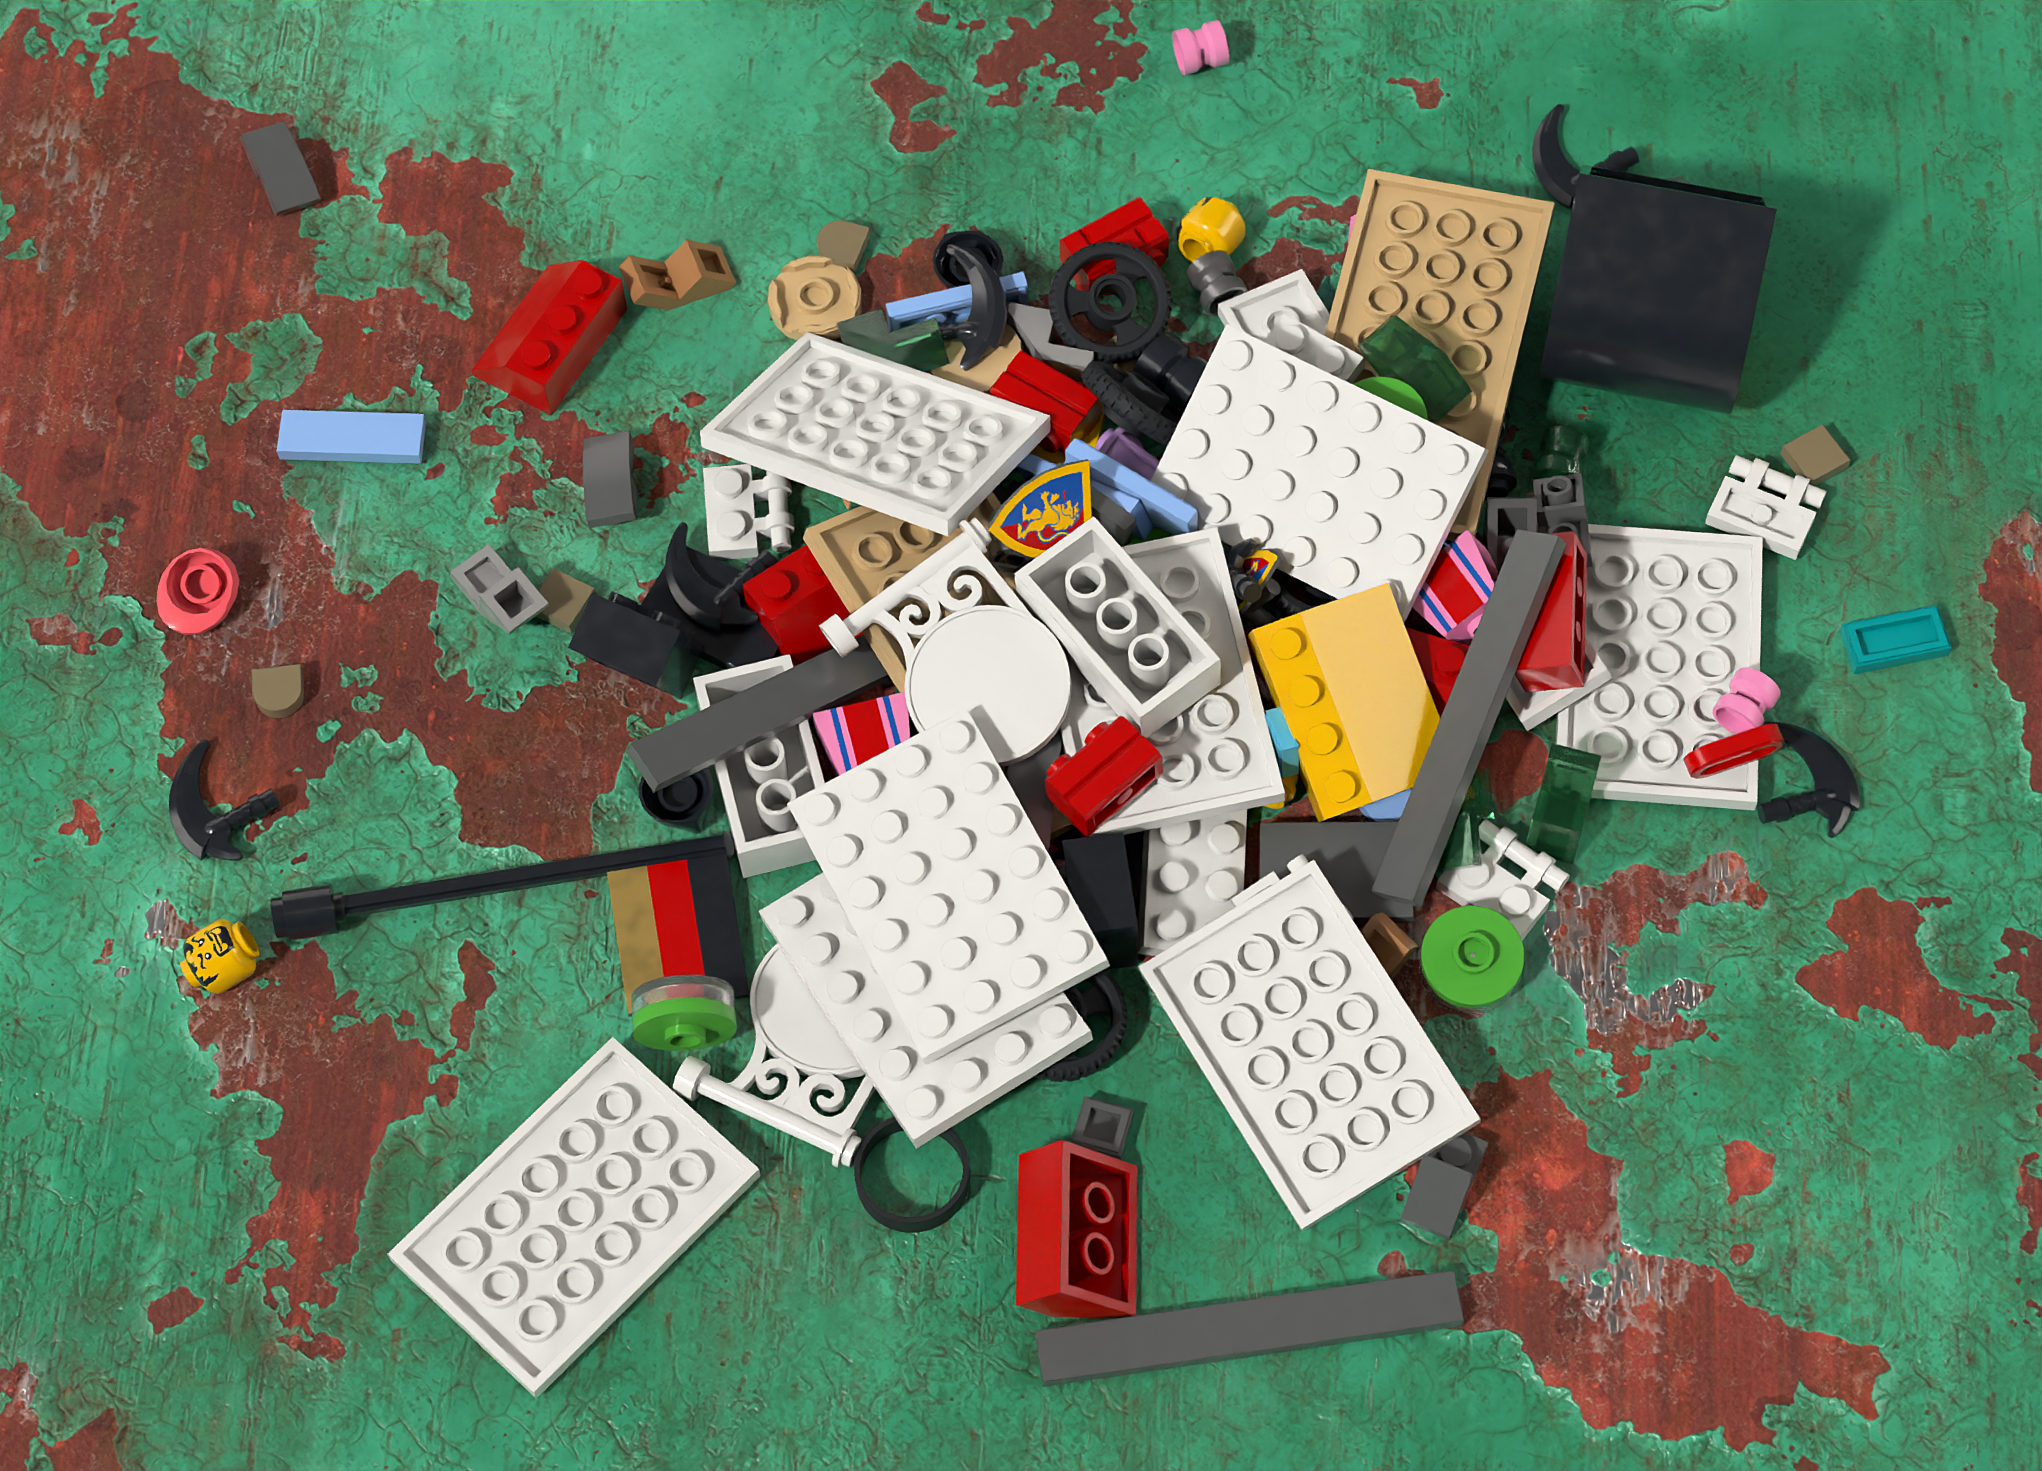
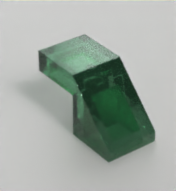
[837,308,950,372]
[1358,315,1472,422]
[1526,743,1601,864]
[1435,768,1494,872]

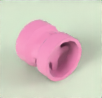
[1172,20,1229,76]
[1712,667,1781,734]

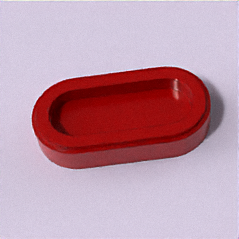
[1683,724,1784,779]

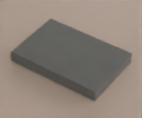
[1260,822,1413,923]

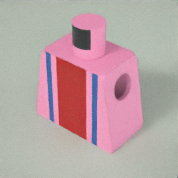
[1412,530,1499,646]
[813,692,911,778]

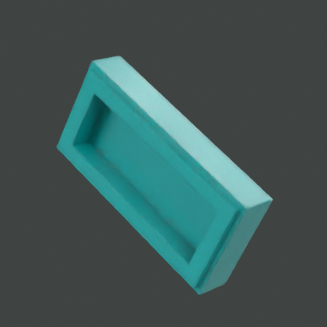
[1840,605,1952,674]

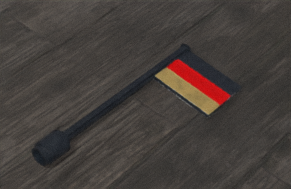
[270,831,750,1017]

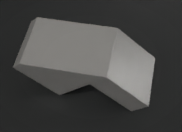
[1008,302,1094,382]
[450,544,549,635]

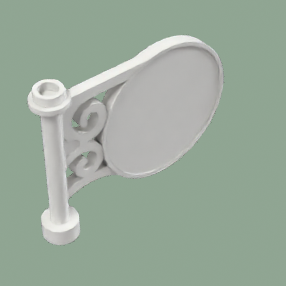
[819,518,1072,767]
[673,943,876,1168]

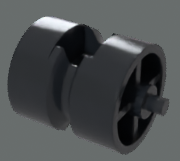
[1133,332,1208,419]

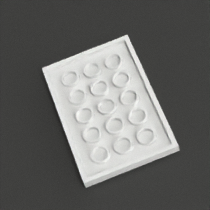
[1151,324,1489,622]
[700,332,1051,536]
[1553,524,1763,811]
[1060,527,1285,837]
[787,708,1110,1065]
[1138,860,1481,1232]
[759,873,1093,1149]
[388,1037,761,1399]

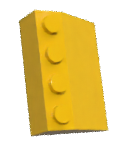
[1247,583,1440,822]

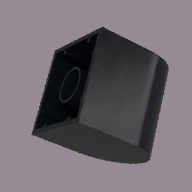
[1539,164,1777,414]

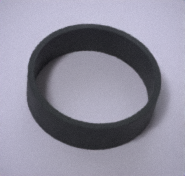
[854,1116,970,1233]

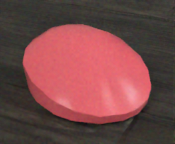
[156,548,239,635]

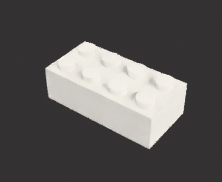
[1014,517,1221,738]
[693,654,825,878]

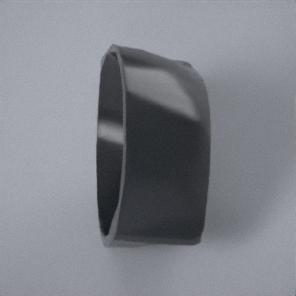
[932,231,1004,289]
[638,768,714,834]

